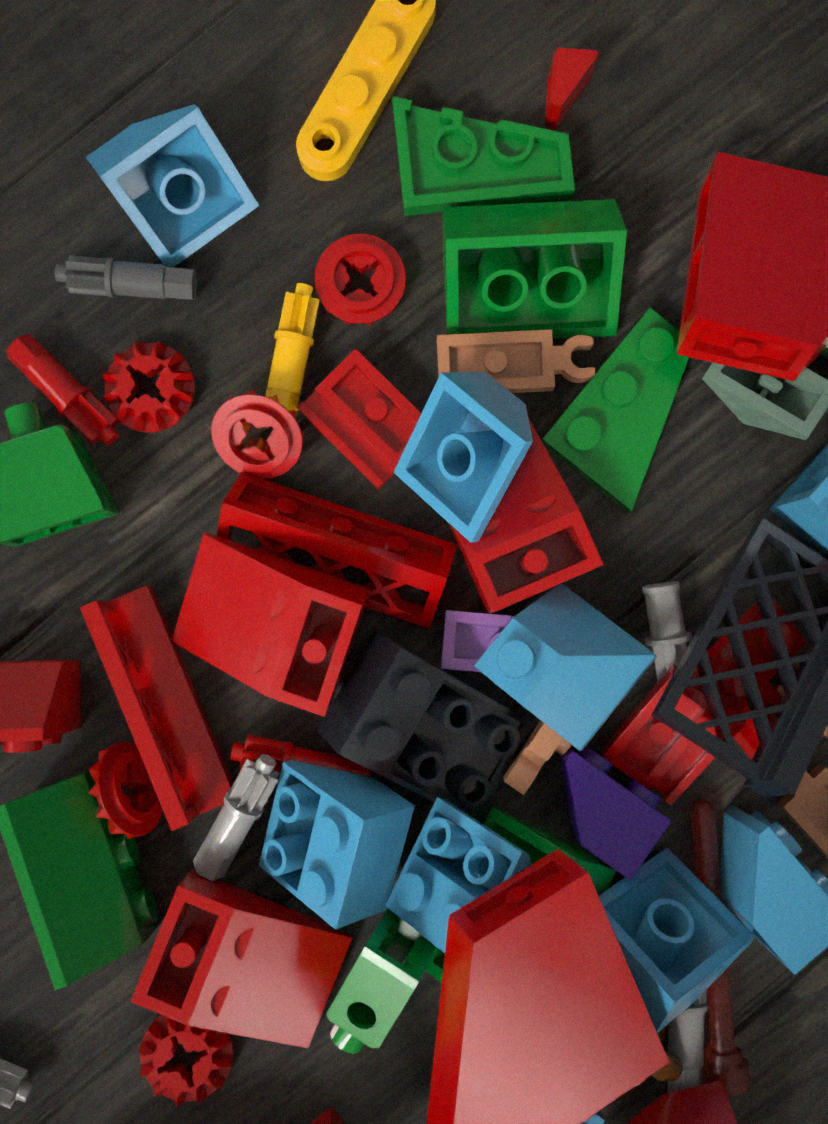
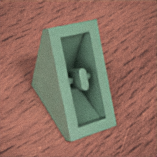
[702,362,828,440]

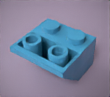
[259,760,415,929]
[385,797,531,953]
[718,804,828,975]

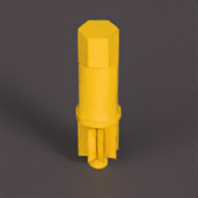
[265,283,320,414]

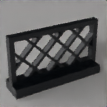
[651,518,828,798]

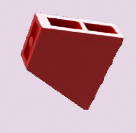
[677,152,828,381]
[426,849,670,1124]

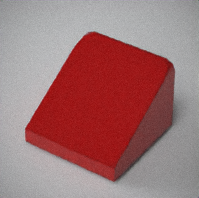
[544,47,599,130]

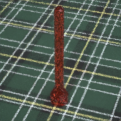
[691,800,751,1096]

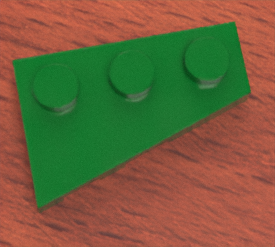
[392,96,575,216]
[541,308,689,513]

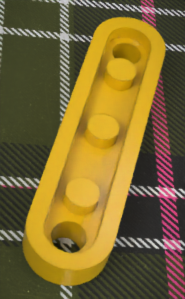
[296,0,436,181]

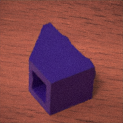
[558,746,671,881]

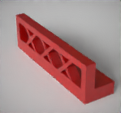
[217,472,458,629]
[80,585,234,831]

